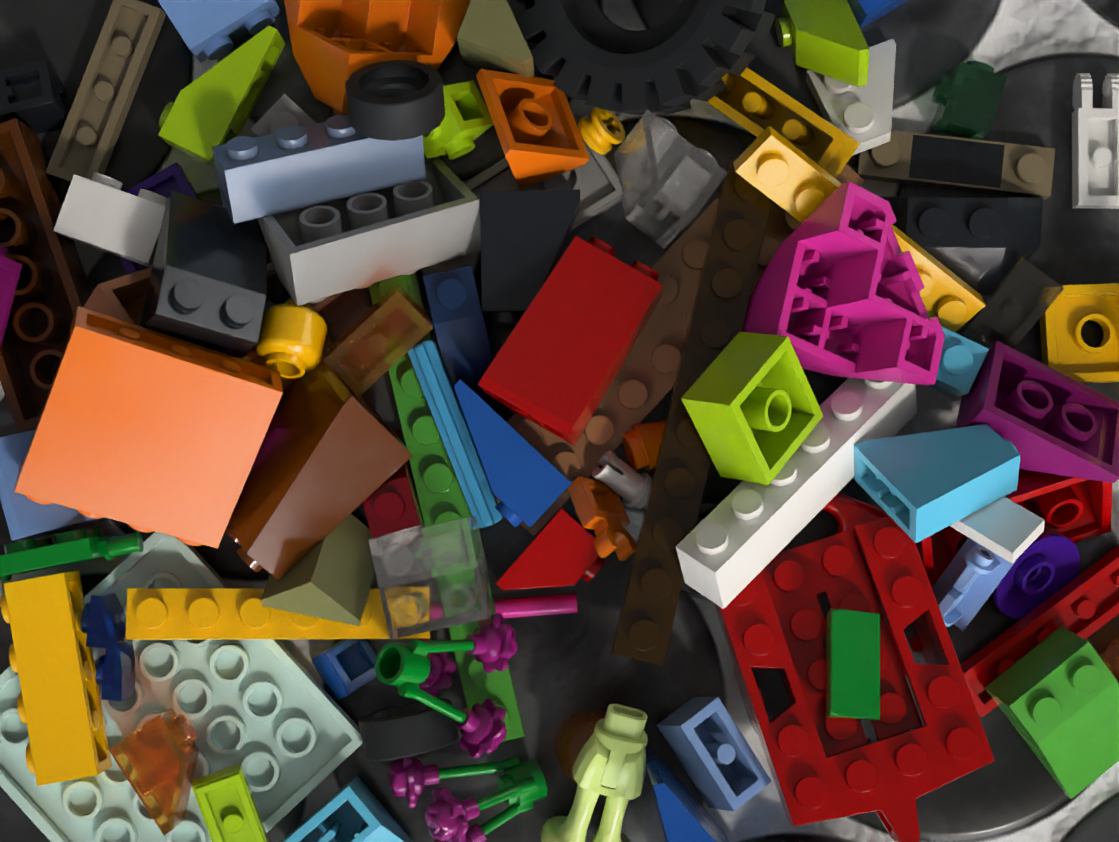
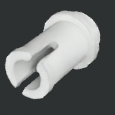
[591,450,652,509]

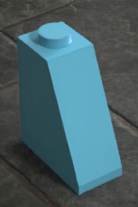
[854,424,1020,543]

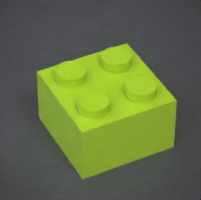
[681,332,823,485]

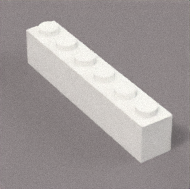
[676,378,917,609]

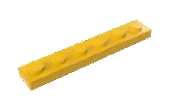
[733,126,986,333]
[125,588,430,640]

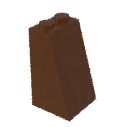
[225,356,413,580]

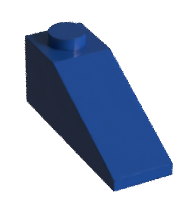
[454,379,571,527]

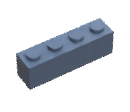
[212,115,426,224]

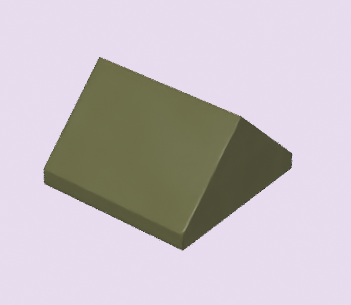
[457,0,534,78]
[261,514,383,626]

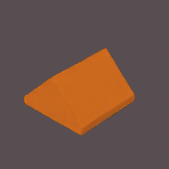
[476,69,590,190]

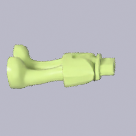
[541,704,648,842]

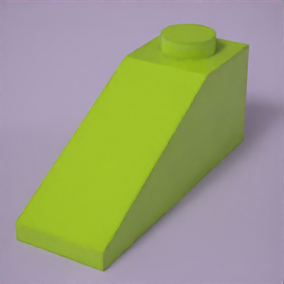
[158,25,286,168]

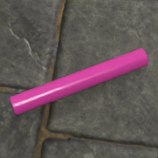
[431,593,578,624]

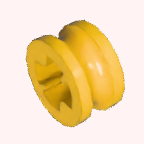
[578,107,625,155]

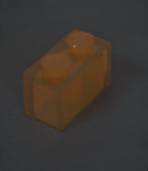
[323,283,433,397]

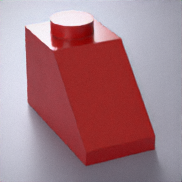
[496,508,607,590]

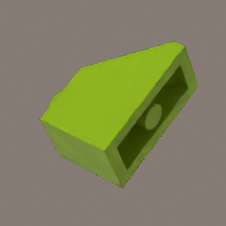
[775,0,869,87]

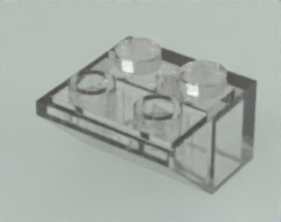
[614,110,727,248]
[369,516,491,640]

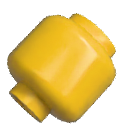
[256,300,327,379]

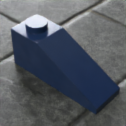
[423,265,506,420]

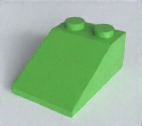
[985,626,1119,799]

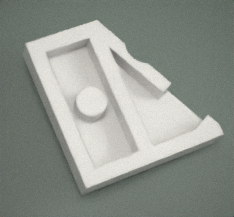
[806,39,896,156]

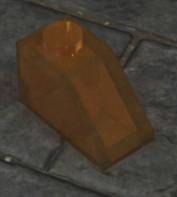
[108,708,199,835]

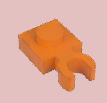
[567,476,636,561]

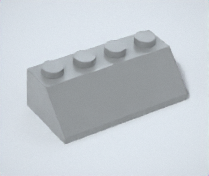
[257,157,481,306]

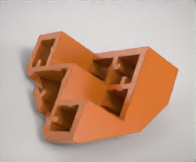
[284,0,471,115]

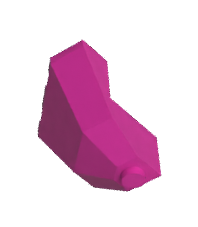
[742,181,945,385]

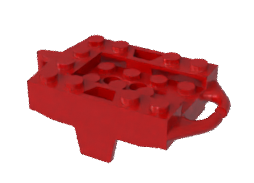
[714,493,995,842]

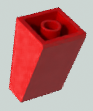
[478,236,663,446]

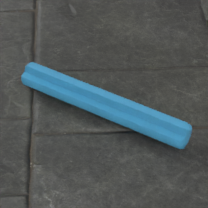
[408,340,503,528]

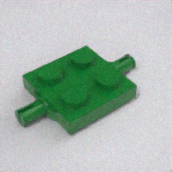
[0,528,144,581]

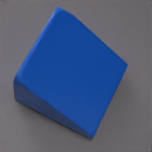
[312,639,377,701]

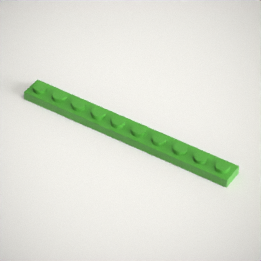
[369,272,525,742]

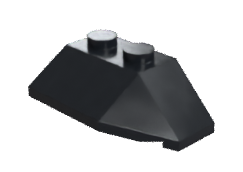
[879,196,1043,296]

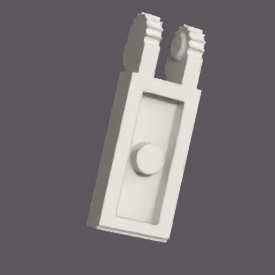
[1072,73,1119,209]

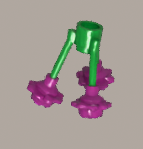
[375,613,518,759]
[388,756,547,842]

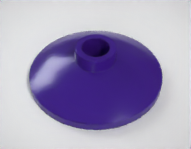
[993,533,1080,619]

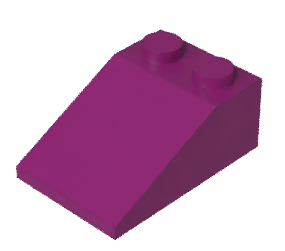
[955,341,1119,483]

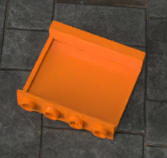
[14,306,283,549]

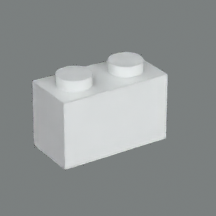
[53,172,167,267]

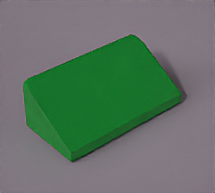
[826,609,880,720]

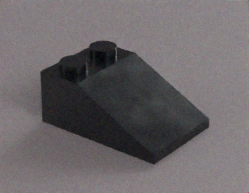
[140,190,267,358]

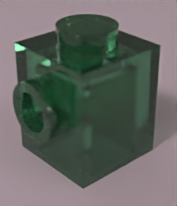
[931,61,1007,140]

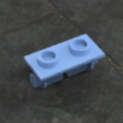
[932,537,1016,631]

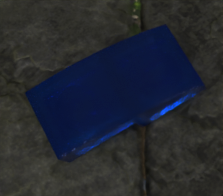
[81,592,136,701]

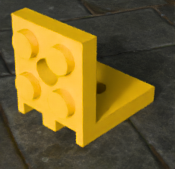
[1038,283,1119,384]

